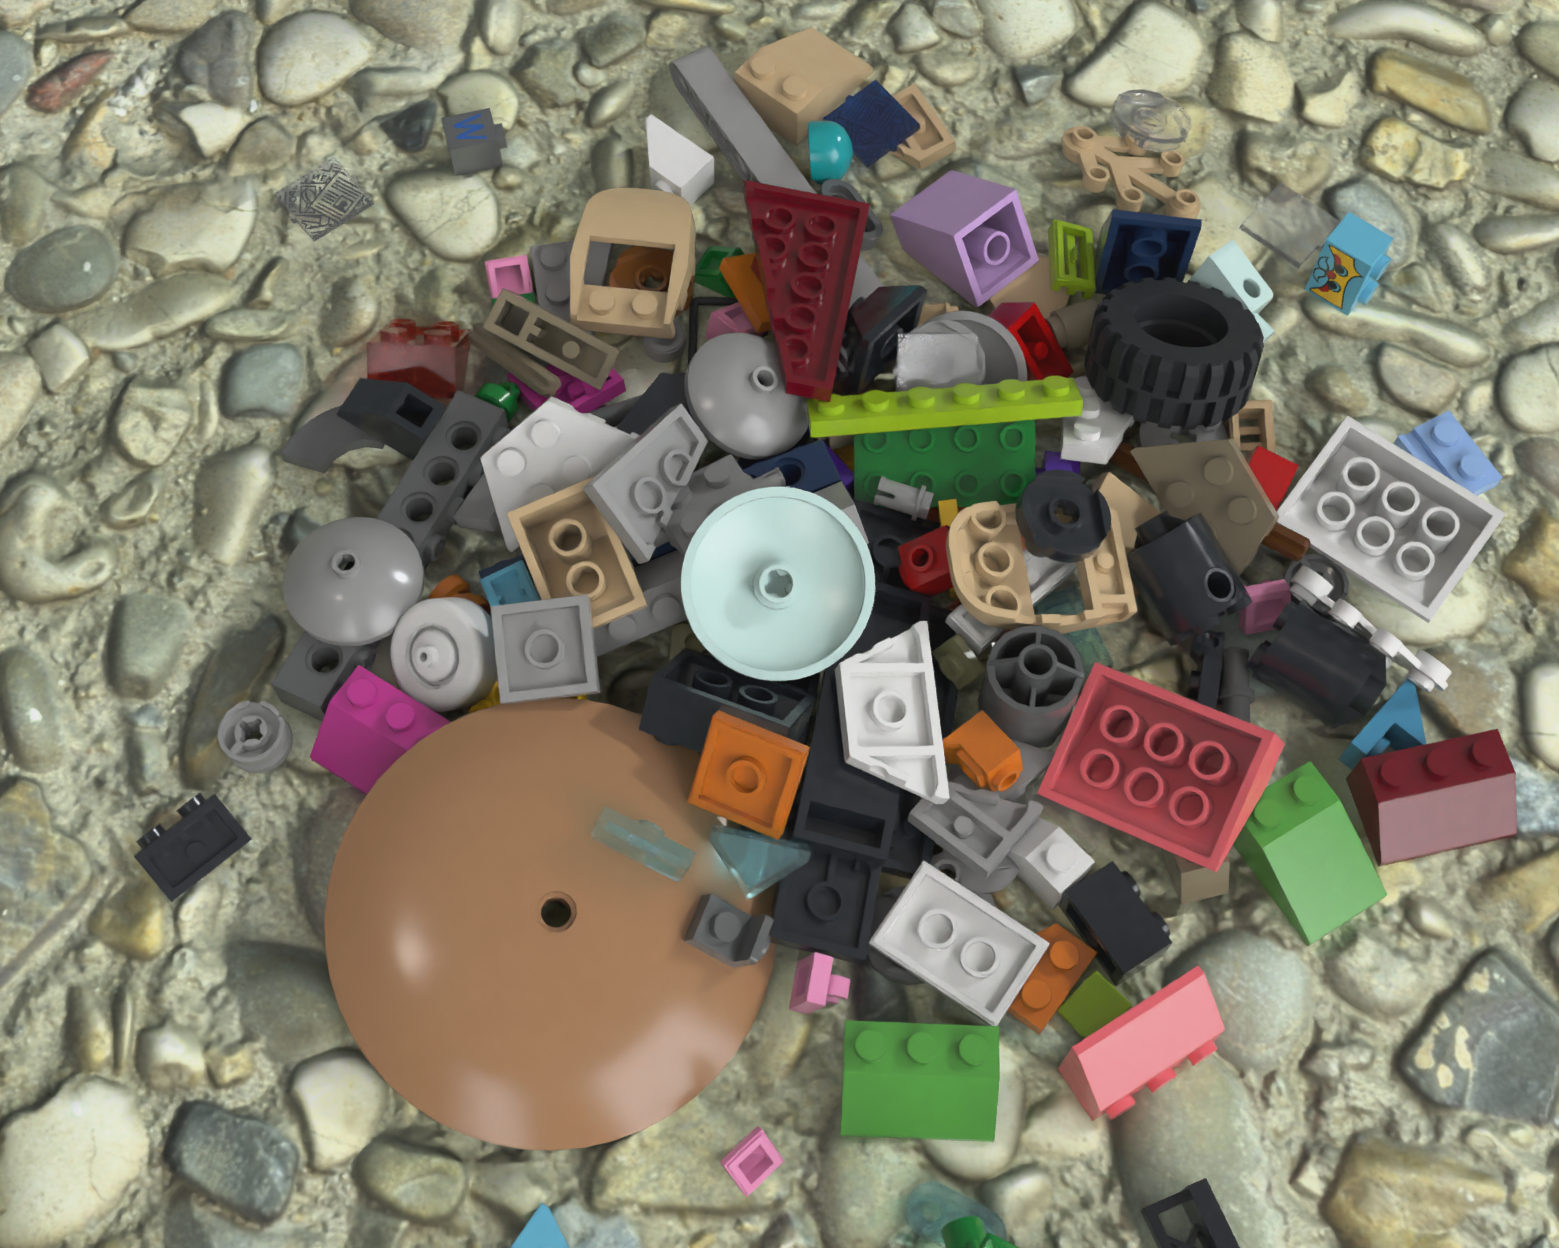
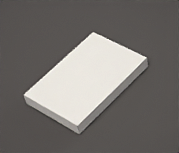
[869,860,1050,1026]

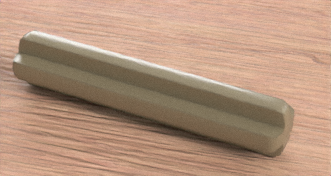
[468,323,561,399]

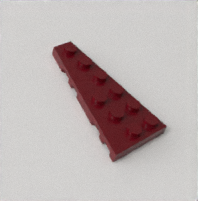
[743,180,870,402]

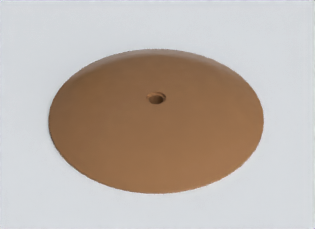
[324,698,777,1151]

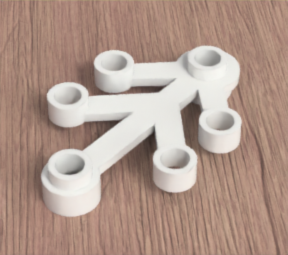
[1289,565,1452,693]

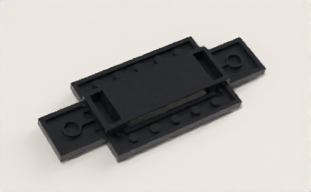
[737,499,958,965]

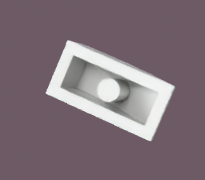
[646,114,715,206]
[1007,817,1095,911]

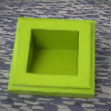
[1057,970,1132,1039]

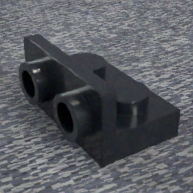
[134,793,252,902]

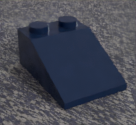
[1094,209,1202,295]

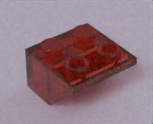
[367,318,471,399]

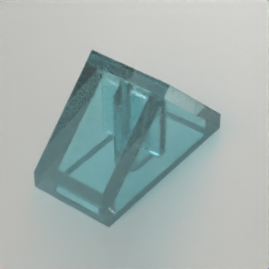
[709,823,811,900]

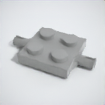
[653,454,786,558]

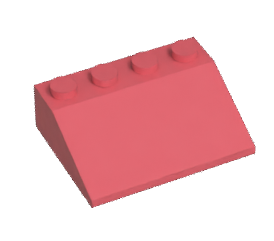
[1037,662,1285,872]

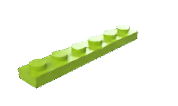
[806,376,1083,438]

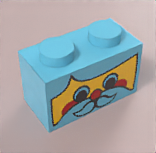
[1305,212,1394,316]

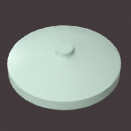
[681,487,875,681]

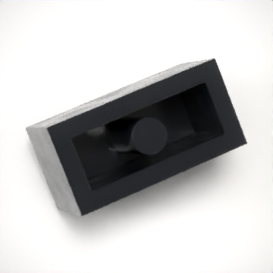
[1058,861,1173,986]

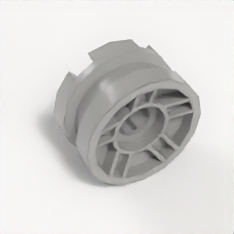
[217,700,293,773]

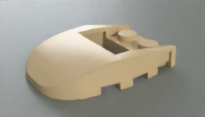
[570,188,697,339]
[946,501,1138,634]

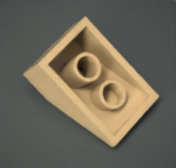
[734,27,873,146]
[507,476,648,629]

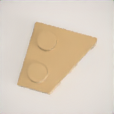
[847,84,956,170]

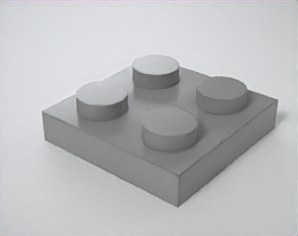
[490,594,600,704]

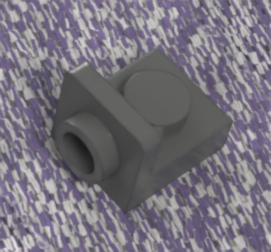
[684,894,774,968]

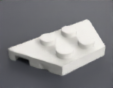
[480,396,640,553]
[835,621,950,804]

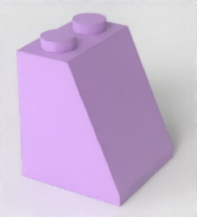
[890,170,1039,307]

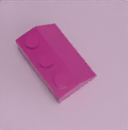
[310,665,451,795]

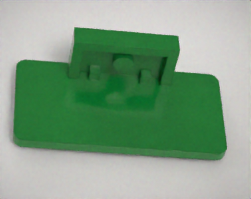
[854,420,1035,508]

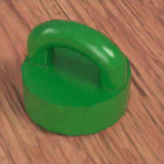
[474,382,520,423]

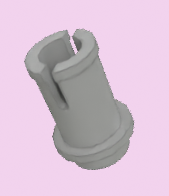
[873,476,934,521]

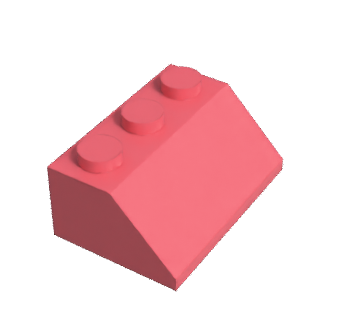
[1058,965,1225,1121]

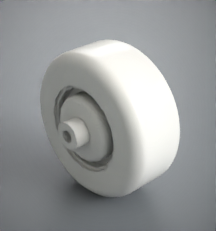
[390,597,498,712]

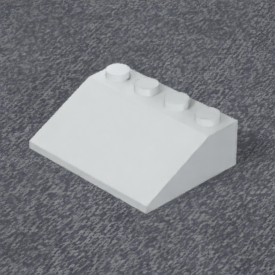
[1277,415,1506,623]

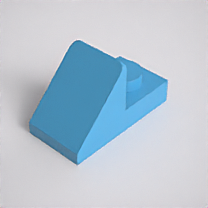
[1338,678,1426,770]

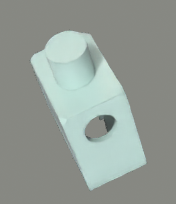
[1189,240,1275,343]

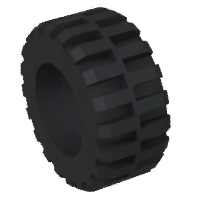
[1084,277,1264,430]

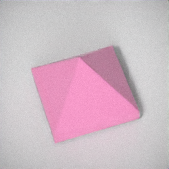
[720,1126,784,1197]

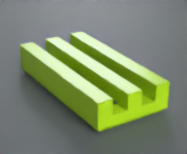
[1048,219,1096,299]

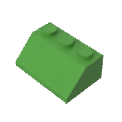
[840,1020,1000,1142]

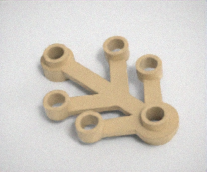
[1061,126,1201,219]

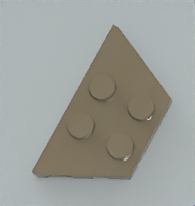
[1130,439,1280,577]

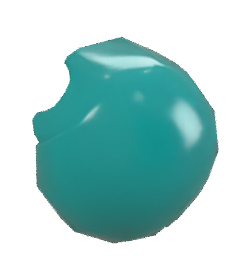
[808,121,853,185]

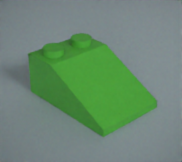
[1233,761,1387,946]

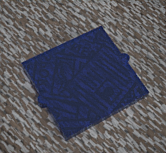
[823,80,920,168]

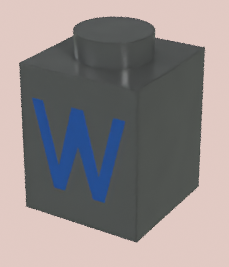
[441,108,507,176]

